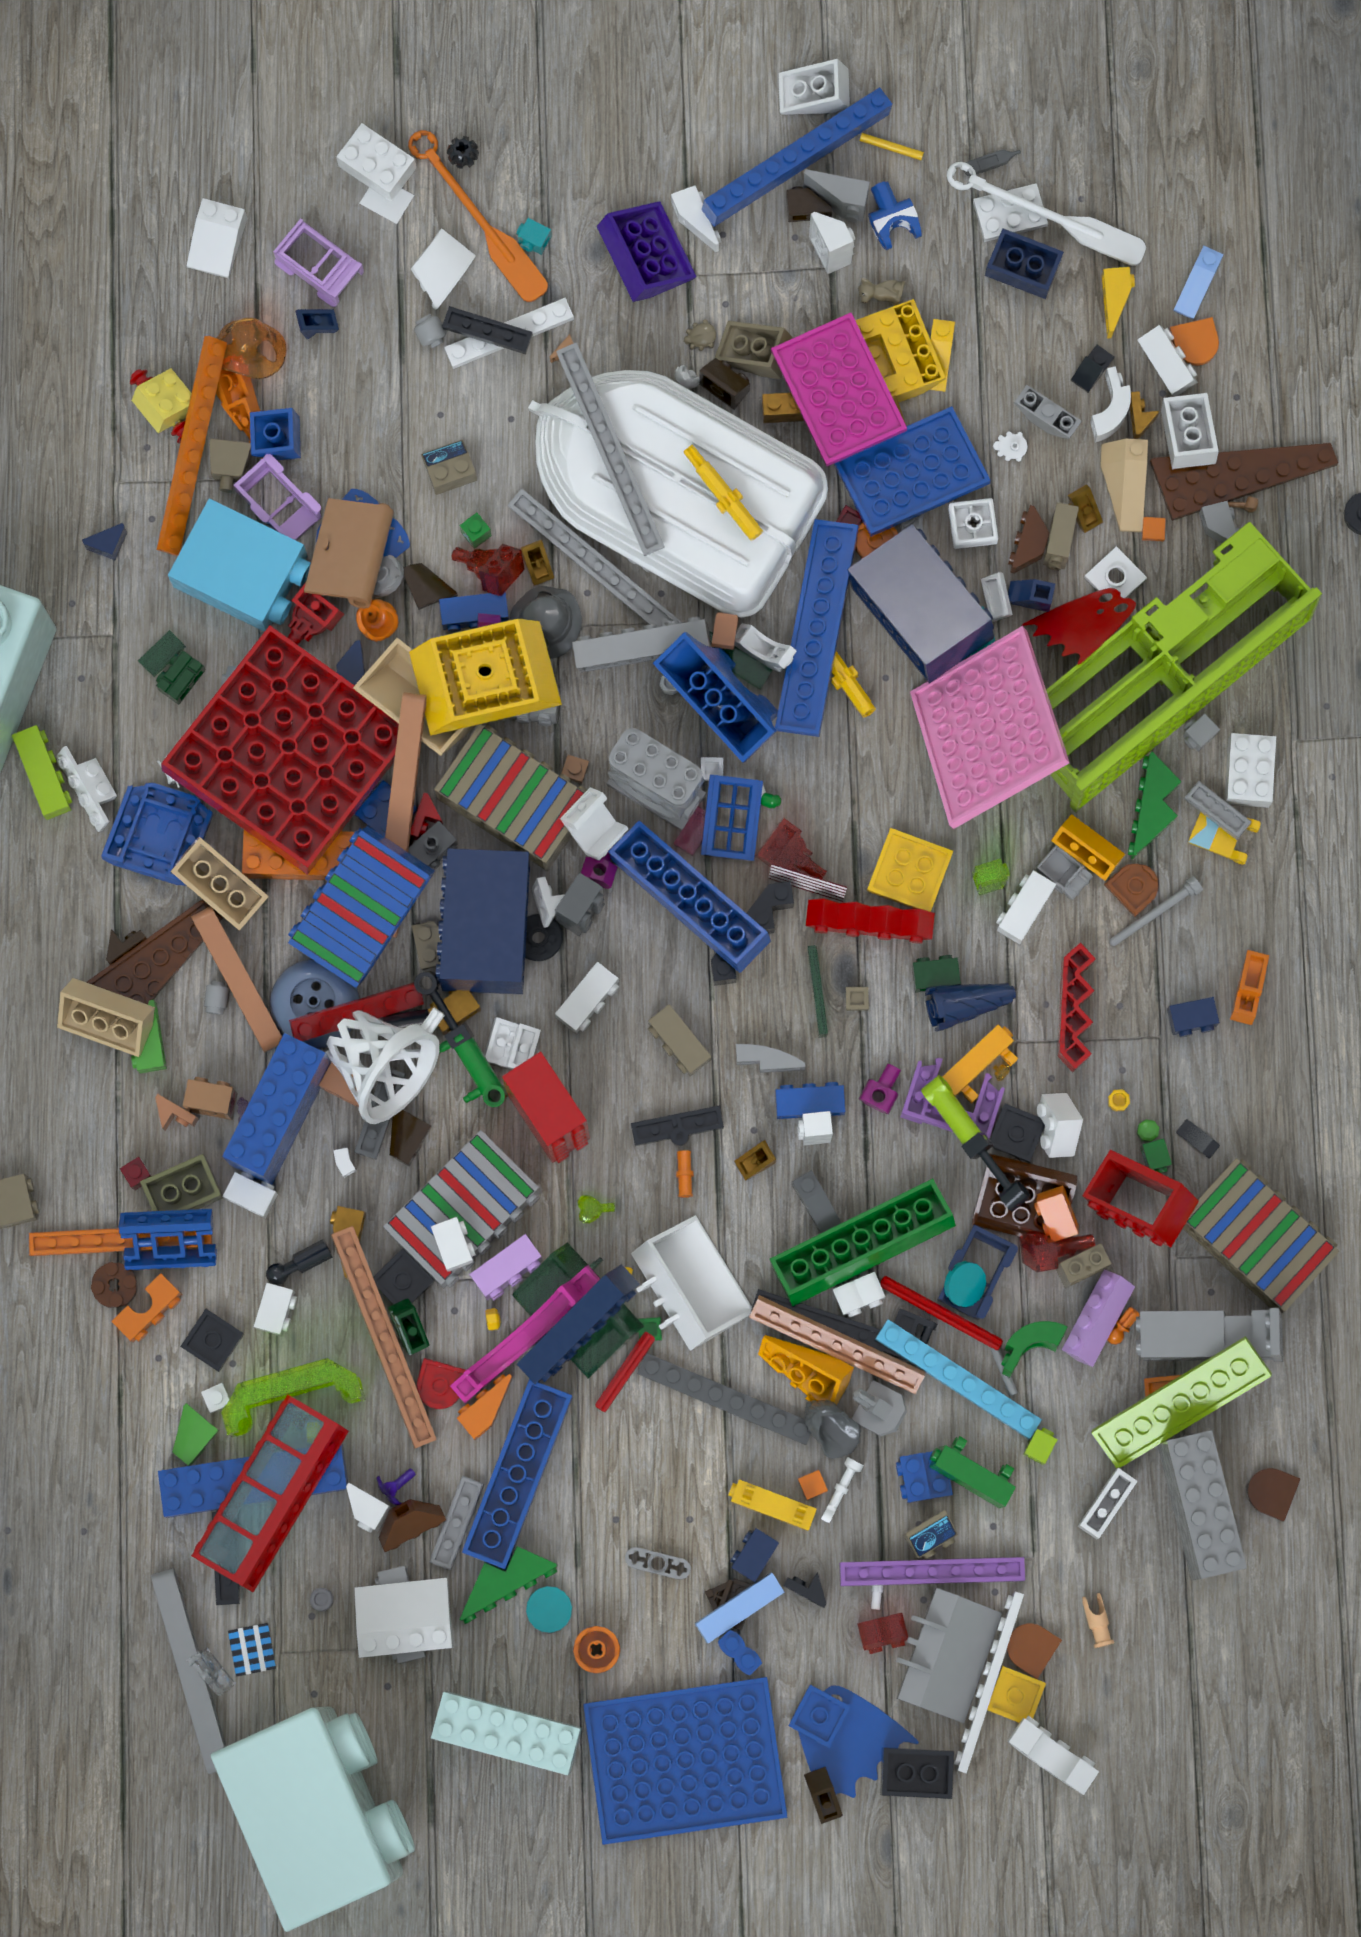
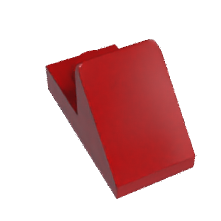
[410,793,443,840]

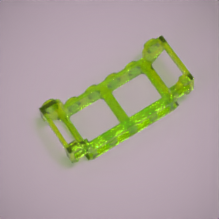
[221,1358,366,1438]

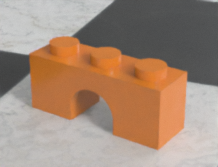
[111,1273,183,1343]

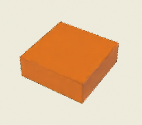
[1142,517,1166,542]
[798,1470,828,1500]

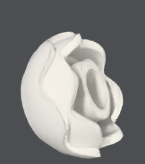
[675,365,700,389]

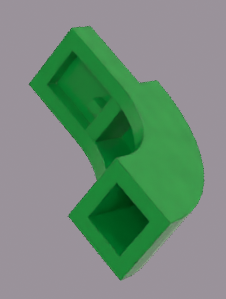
[1001,1321,1068,1378]

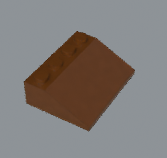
[971,1153,1077,1247]

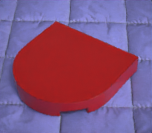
[417,1358,466,1410]

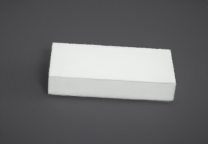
[981,572,1013,622]

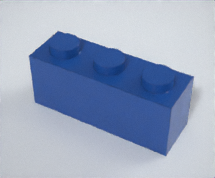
[439,591,509,632]
[775,1082,845,1119]

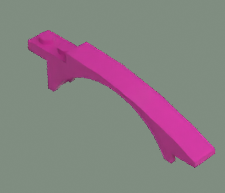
[450,1265,600,1403]

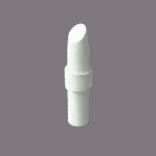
[871,1585,884,1610]

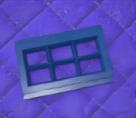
[701,775,763,861]

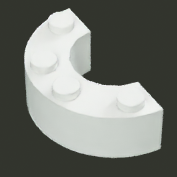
[1007,1716,1099,1795]

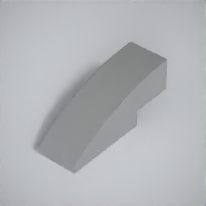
[736,1044,805,1073]

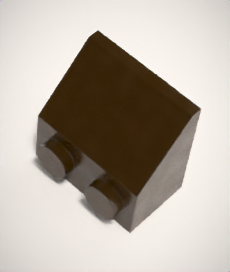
[699,358,750,410]

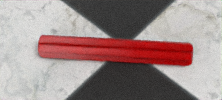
[595,1332,655,1412]

